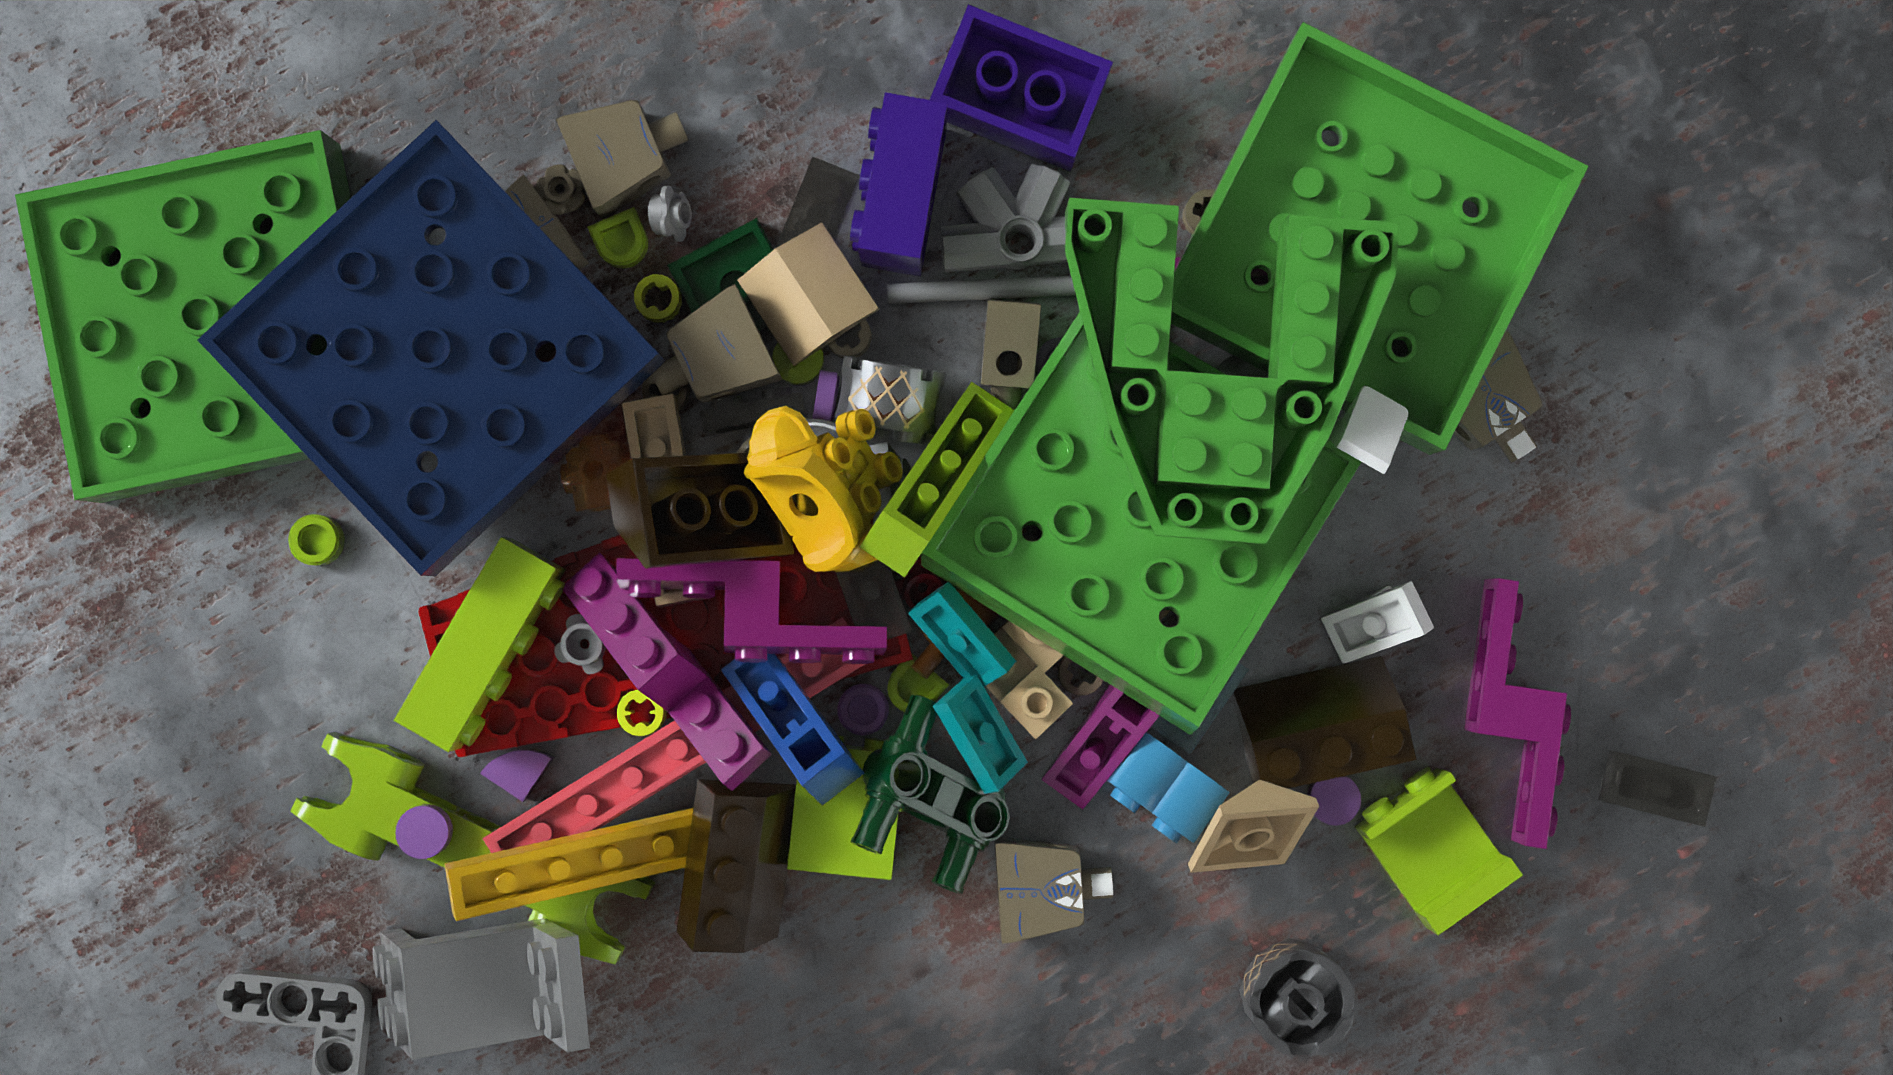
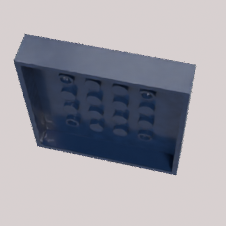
[197,120,665,577]

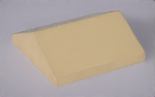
[737,223,879,366]
[1188,780,1319,873]

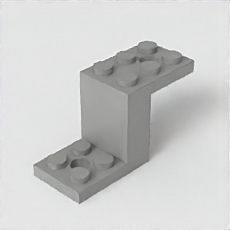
[373,918,590,1060]

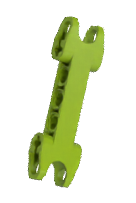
[290,732,656,965]

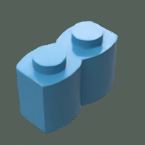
[1107,732,1230,844]

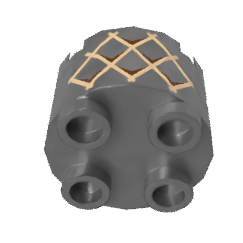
[834,356,946,444]
[1239,939,1355,1057]

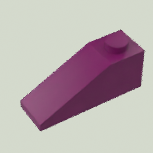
[1041,684,1159,810]

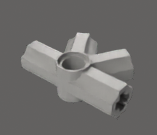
[940,164,1071,272]

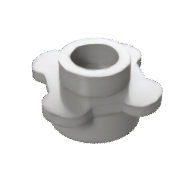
[648,186,692,242]
[554,614,606,674]

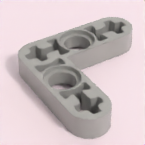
[215,969,372,1075]

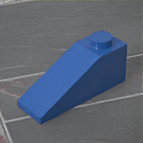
[721,654,864,806]

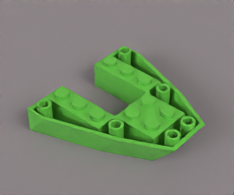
[1065,198,1400,544]

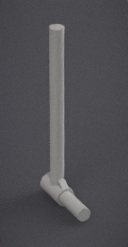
[887,275,1076,304]

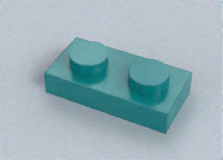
[908,582,1017,687]
[933,675,1028,794]

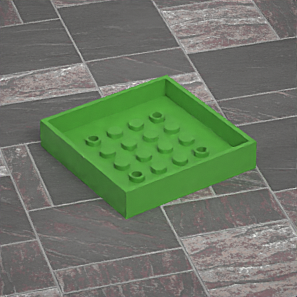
[1171,22,1589,455]
[15,130,351,503]
[921,312,1362,735]

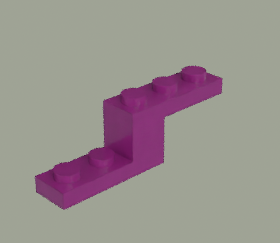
[562,553,772,791]
[616,558,887,664]
[1464,578,1571,849]

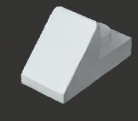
[1329,386,1408,474]
[1321,581,1434,664]

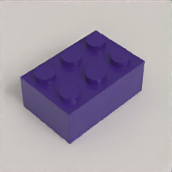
[930,4,1113,172]
[850,92,947,277]

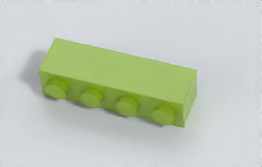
[859,381,1015,577]
[393,537,566,752]

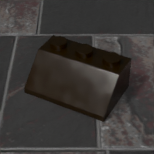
[606,452,794,569]
[1231,656,1417,789]
[676,779,796,953]

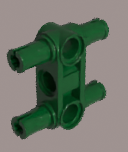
[850,695,1010,894]

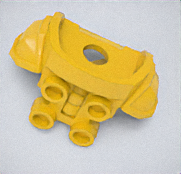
[744,406,903,572]

